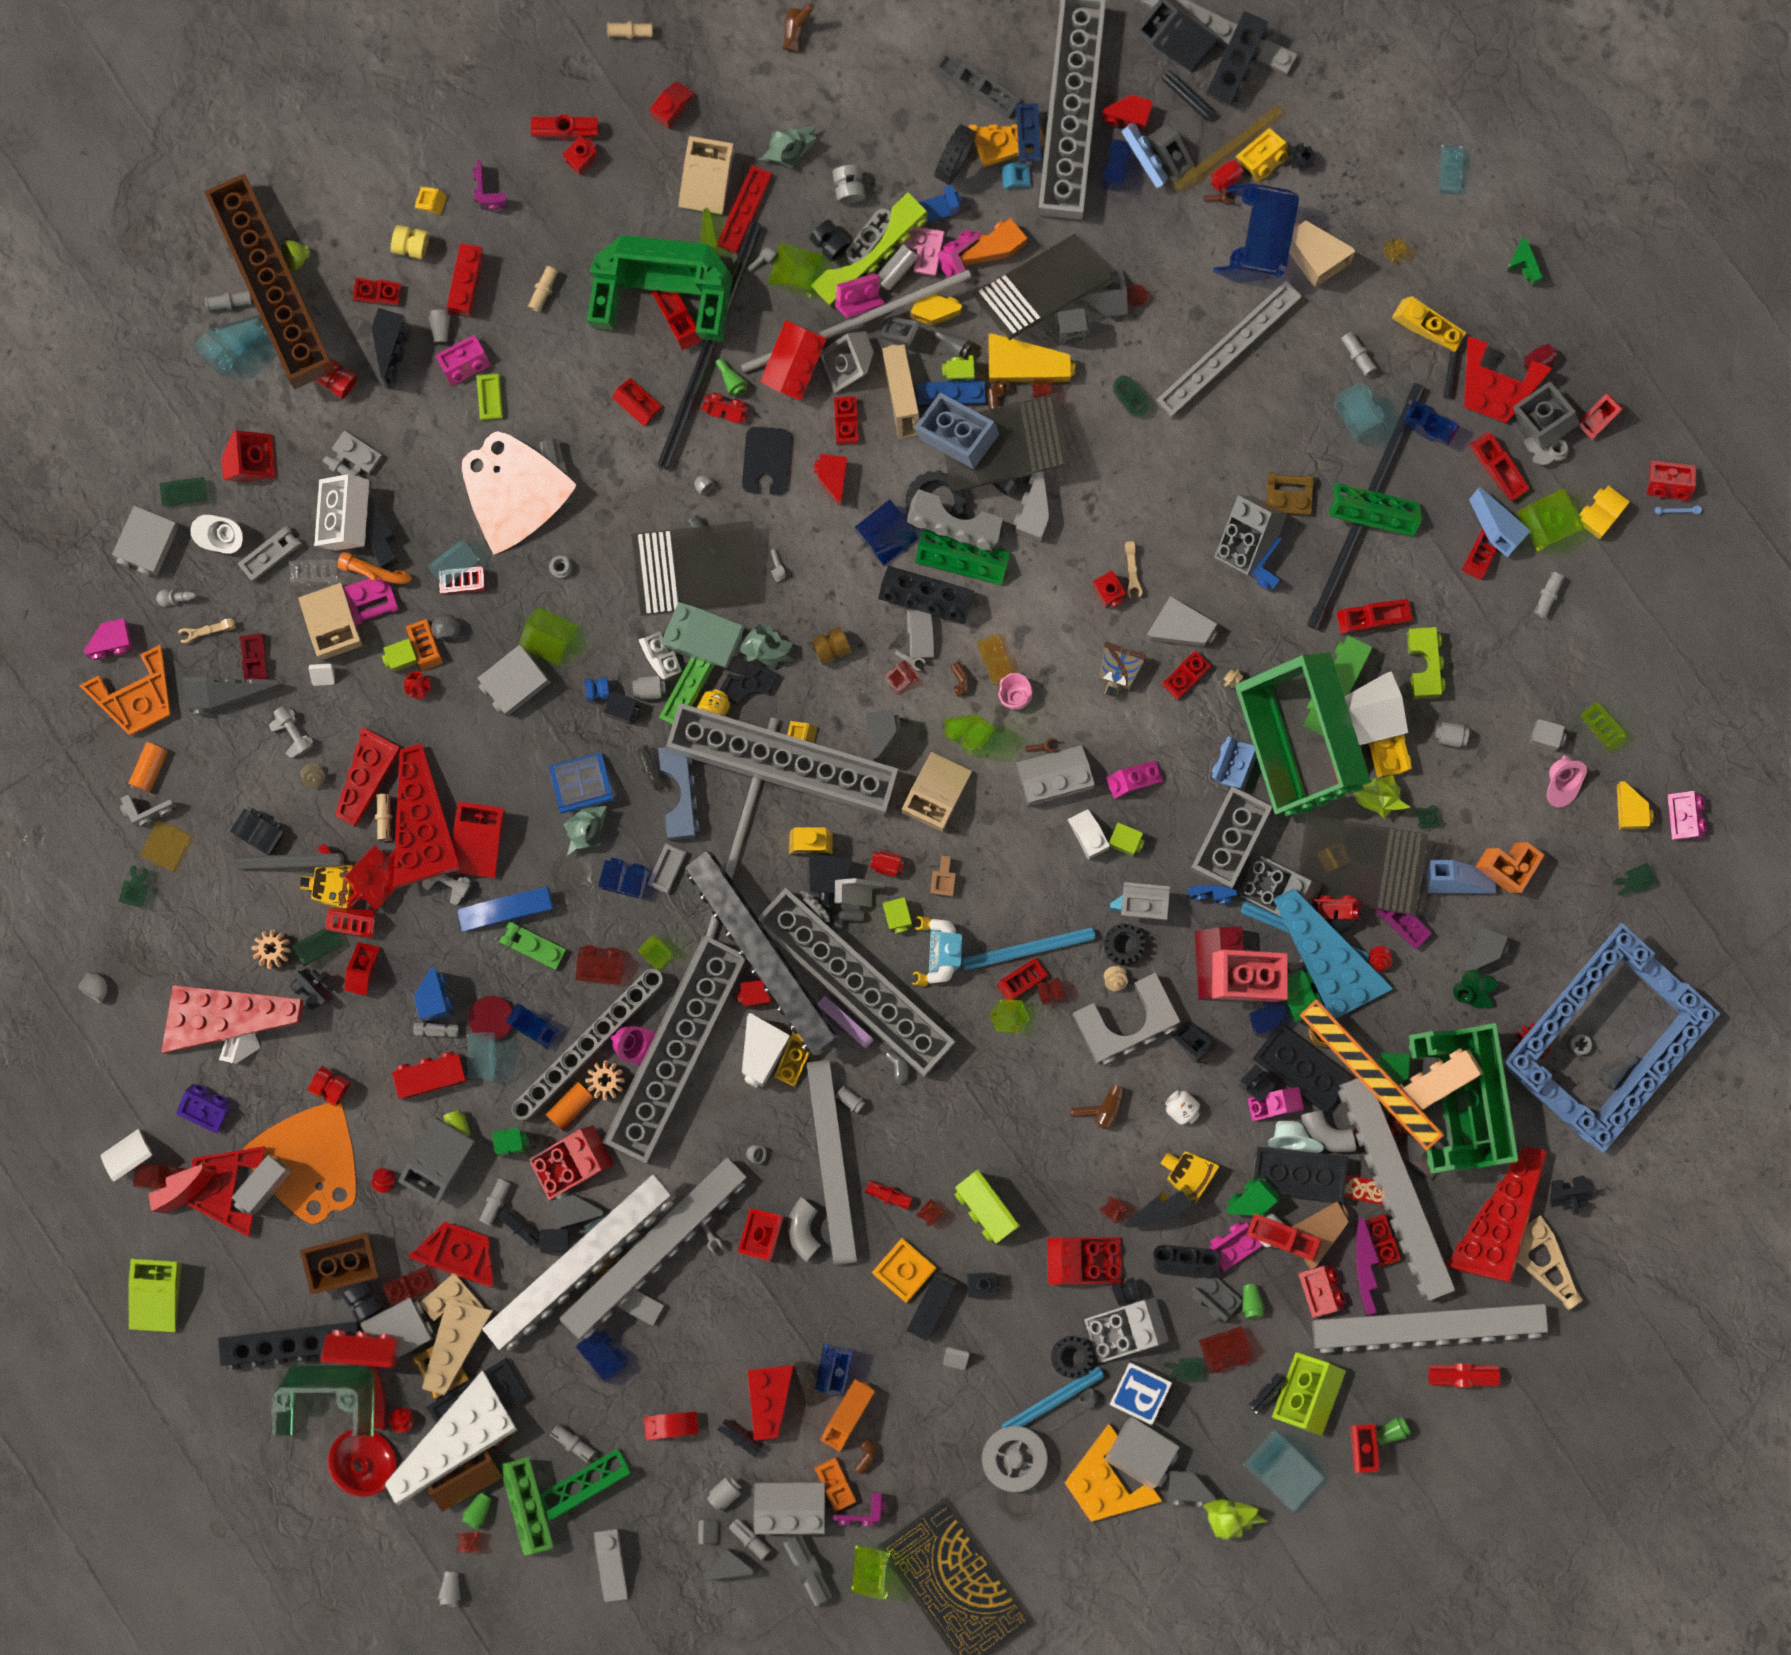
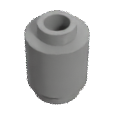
[633,676,666,700]
[1435,721,1469,747]
[707,1477,741,1511]

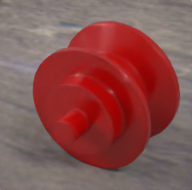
[1369,946,1392,971]
[371,1168,396,1193]
[388,1408,414,1433]

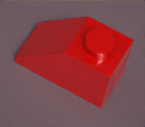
[649,81,695,129]
[814,454,847,506]
[344,942,380,995]

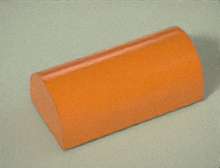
[128,742,168,793]
[546,1082,594,1131]

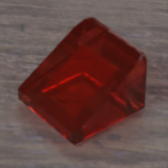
[883,661,918,694]

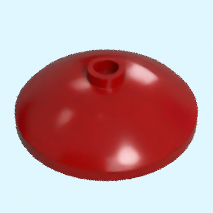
[327,1429,396,1497]

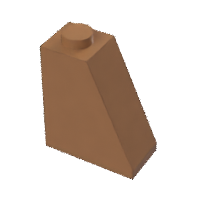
[1292,1202,1349,1270]

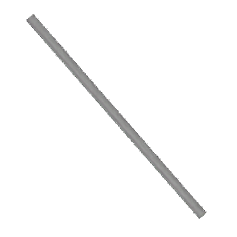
[741,270,972,373]
[706,717,779,939]

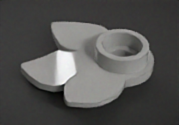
[1524,437,1569,465]

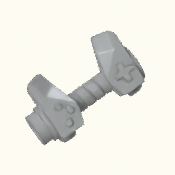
[269,706,313,758]
[422,874,471,905]

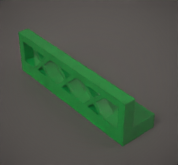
[1329,482,1422,536]
[914,529,1010,585]
[539,1449,632,1521]

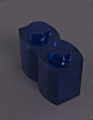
[1103,139,1131,192]
[598,858,650,900]

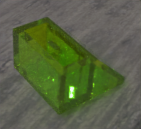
[942,714,995,756]

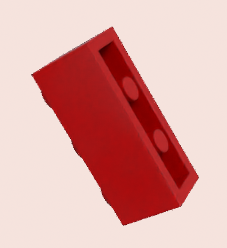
[447,243,485,318]
[392,1051,467,1100]

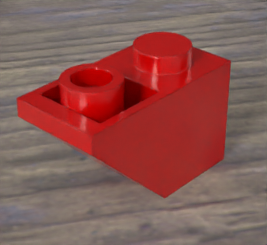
[1102,95,1153,132]

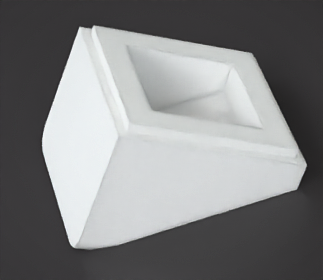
[309,664,335,686]

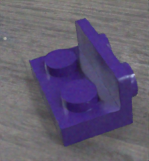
[176,1084,233,1134]

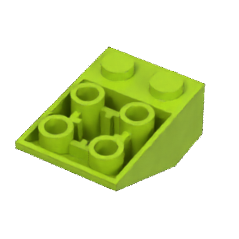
[129,1259,182,1332]

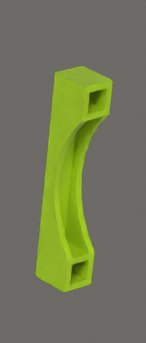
[811,192,928,308]

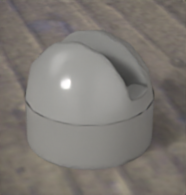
[695,475,714,495]
[746,1145,767,1164]

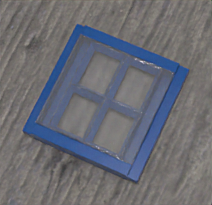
[549,752,613,814]

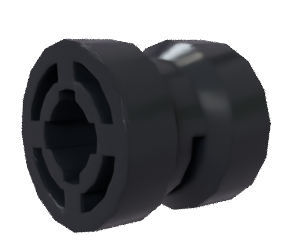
[1112,1277,1141,1306]

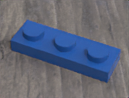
[917,380,985,407]

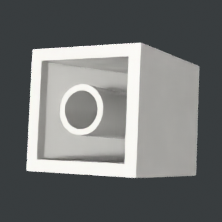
[1345,671,1408,745]
[742,1013,790,1088]

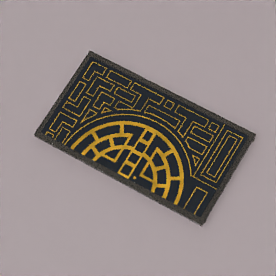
[877,1497,1034,1655]

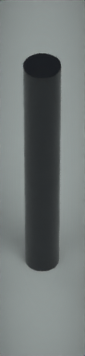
[1443,343,1461,399]

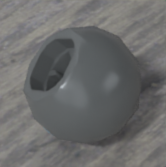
[431,614,460,641]

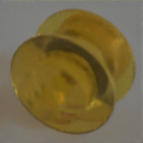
[1383,237,1407,262]

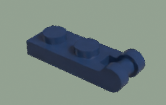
[1016,103,1042,164]

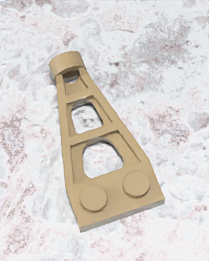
[1517,1215,1583,1310]

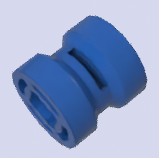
[584,676,610,702]

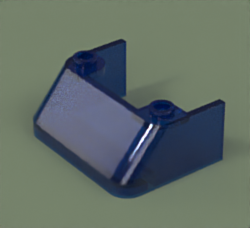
[1213,183,1299,283]

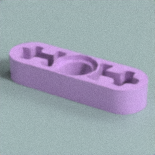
[817,996,874,1049]

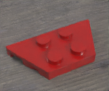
[408,1222,493,1288]

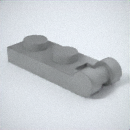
[238,526,302,582]

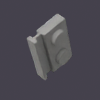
[1121,882,1170,920]

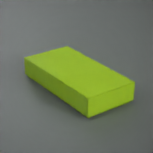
[477,374,503,421]

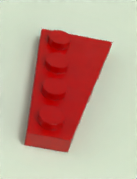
[335,727,401,827]

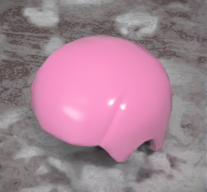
[998,673,1033,710]

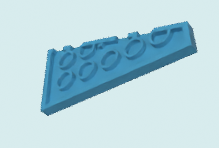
[1273,889,1393,1018]

